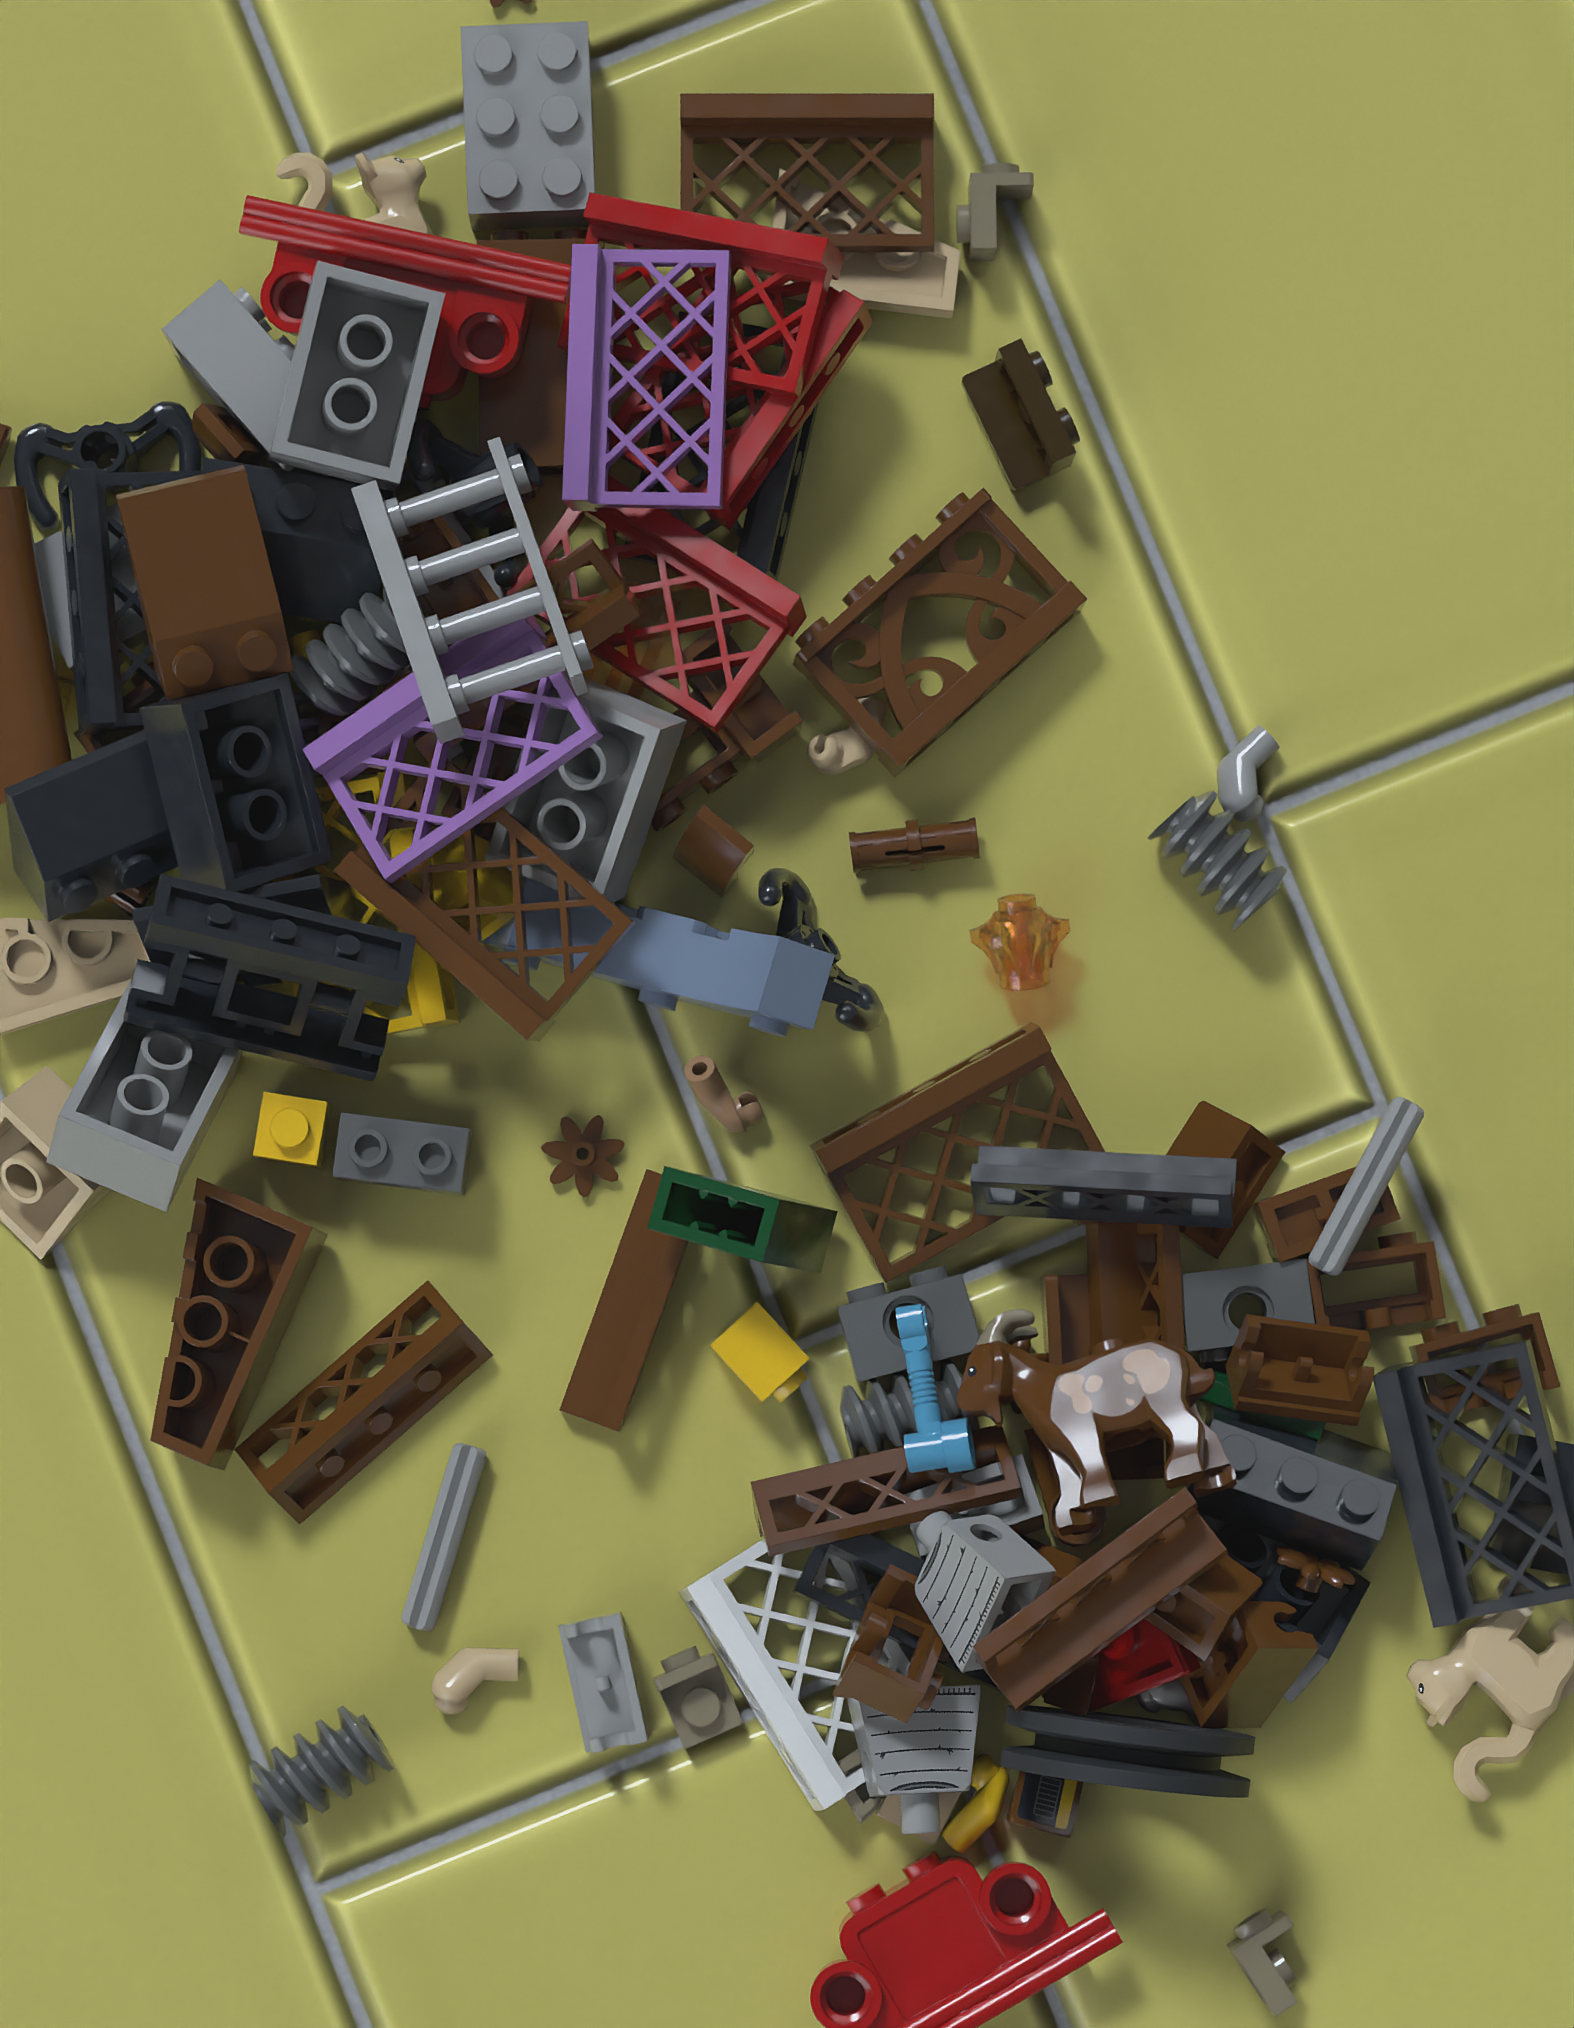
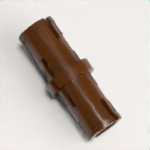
[849,817,980,873]

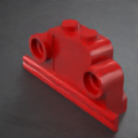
[239,195,572,410]
[810,1850,1123,2028]

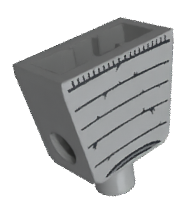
[915,1511,1056,1672]
[848,1685,980,1834]

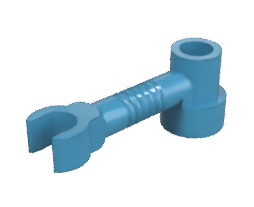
[896,1304,976,1473]

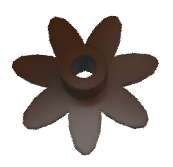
[541,1115,625,1197]
[1276,1545,1355,1593]

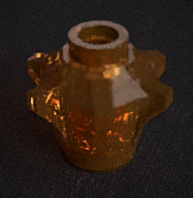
[969,893,1070,991]

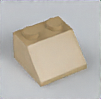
[0,1065,112,1260]

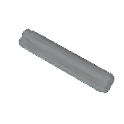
[1309,1096,1424,1276]
[401,1443,486,1631]

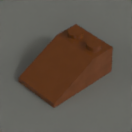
[116,465,294,701]

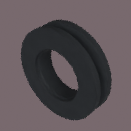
[1001,1705,1255,1798]

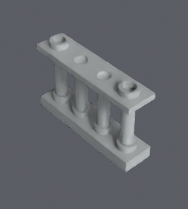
[351,437,594,744]

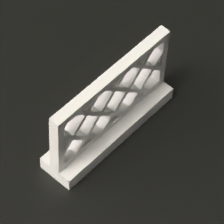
[679,1539,910,1811]

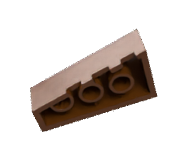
[150,1178,328,1471]

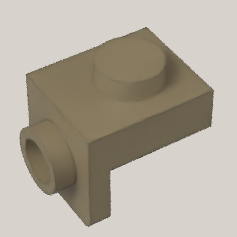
[956,163,1034,262]

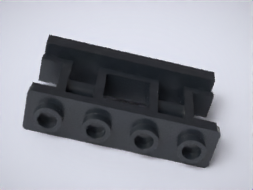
[123,874,416,1081]

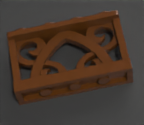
[793,488,1087,777]

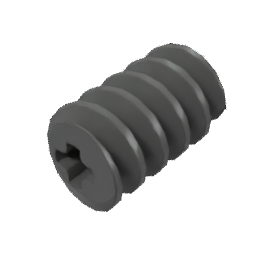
[289,588,410,717]
[1148,790,1287,932]
[840,1359,980,1458]
[249,1706,395,1837]

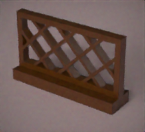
[680,93,934,252]
[334,758,636,1041]
[809,1022,1105,1283]

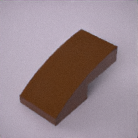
[192,403,266,467]
[673,805,754,898]

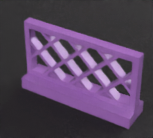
[562,244,732,512]
[302,616,604,883]

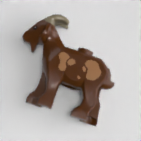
[956,1309,1237,1536]

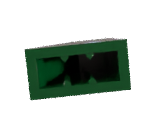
[647,1166,838,1273]

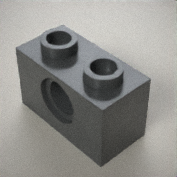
[333,1112,473,1196]
[1181,1259,1315,1363]
[837,1266,979,1382]

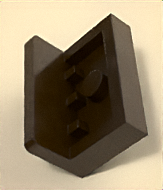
[961,338,1080,491]

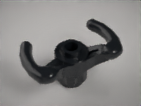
[13,401,203,531]
[407,418,543,588]
[758,868,884,1033]

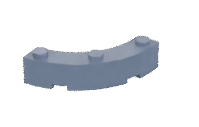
[482,875,835,1037]

